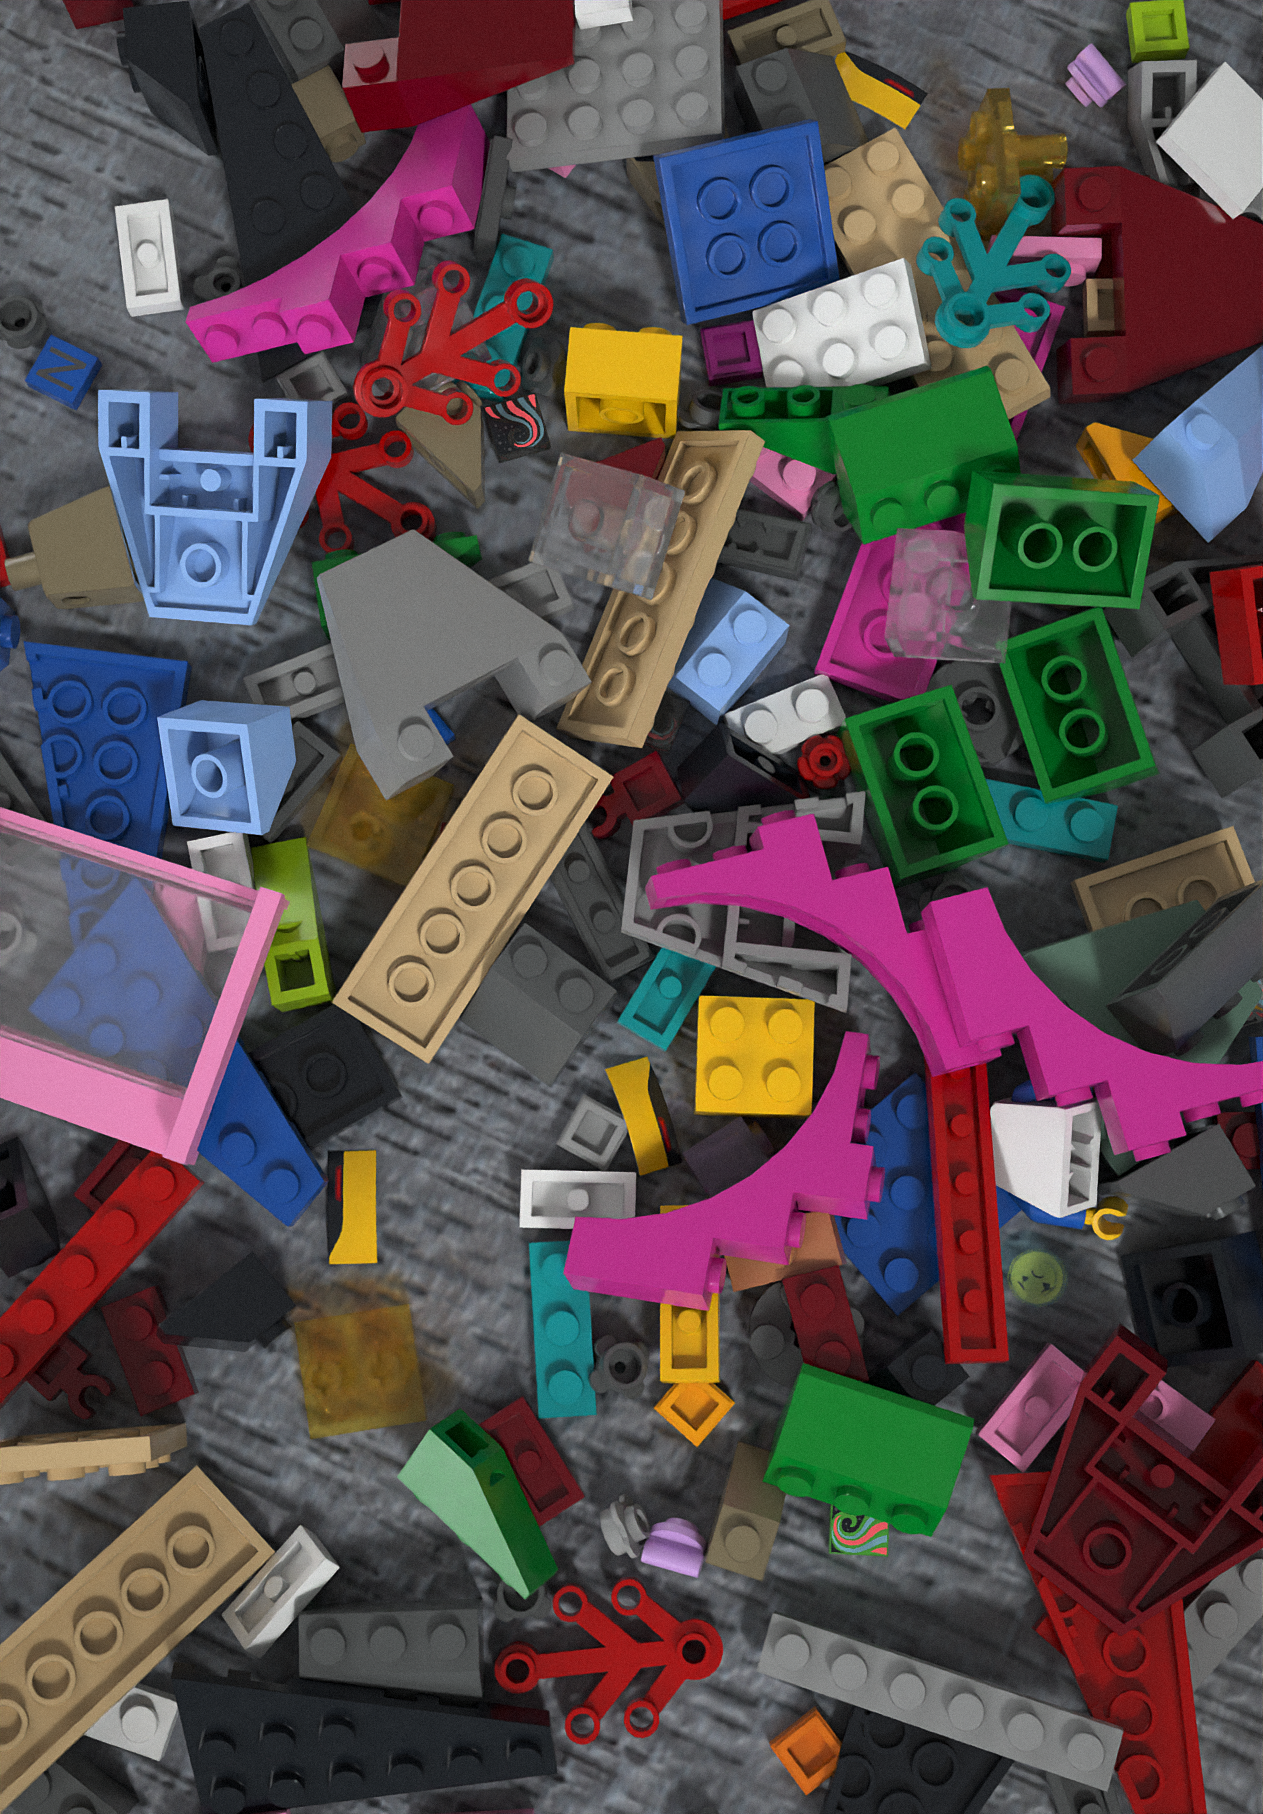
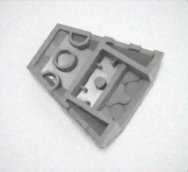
[621,791,866,1013]

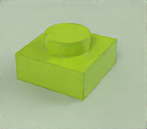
[1126,0,1189,63]

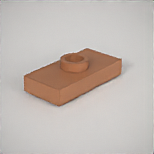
[724,1212,847,1292]

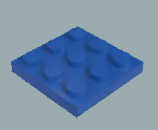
[653,119,840,325]
[808,1072,1021,1316]

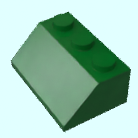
[826,365,1021,545]
[964,470,1160,609]
[993,607,1160,804]
[837,684,1009,889]
[762,1363,975,1537]

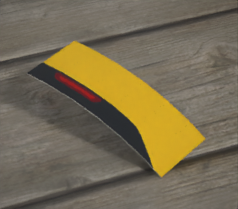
[835,51,928,129]
[605,1057,682,1176]
[328,1150,378,1264]

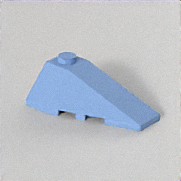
[1132,345,1263,542]

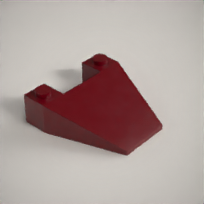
[342,0,576,133]
[1050,166,1263,404]
[1023,1323,1263,1637]

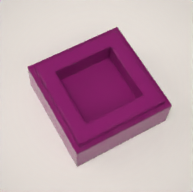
[700,320,763,387]

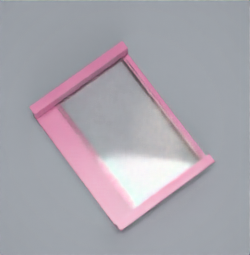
[0,807,290,1165]

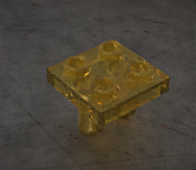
[957,88,1068,241]
[307,743,455,887]
[294,1303,428,1439]

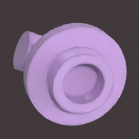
[1065,43,1127,108]
[641,1518,707,1578]

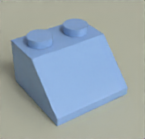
[667,578,790,726]
[157,700,296,835]

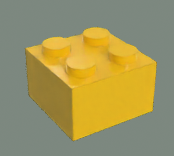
[564,323,683,439]
[694,996,815,1119]

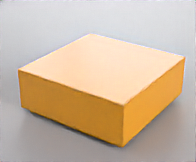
[653,1383,735,1447]

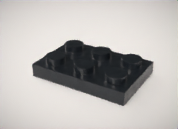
[248,1004,403,1151]

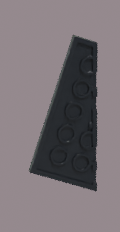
[199,3,406,383]
[820,1641,1015,1814]
[171,1662,557,1814]

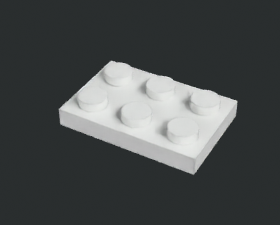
[752,258,932,388]

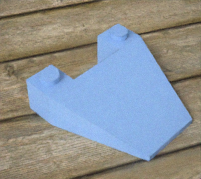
[98,389,332,625]

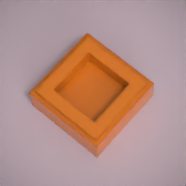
[769,1706,842,1796]

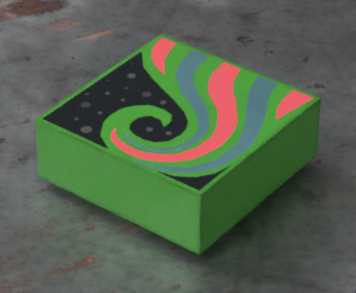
[828,1504,889,1557]

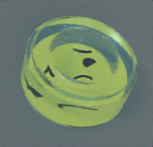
[1007,1249,1068,1307]

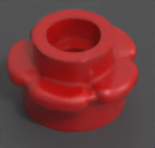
[797,735,851,789]

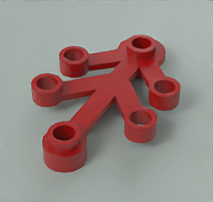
[353,261,553,425]
[248,402,437,554]
[495,1577,723,1745]

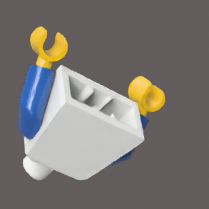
[990,1079,1128,1240]

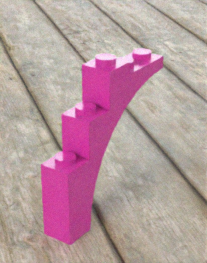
[185,104,490,363]
[645,810,1002,1077]
[921,887,1263,1162]
[563,1031,885,1311]

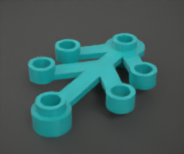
[916,175,1071,348]

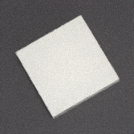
[1156,62,1263,219]

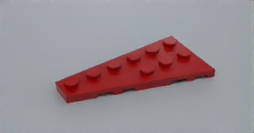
[988,1471,1207,1814]

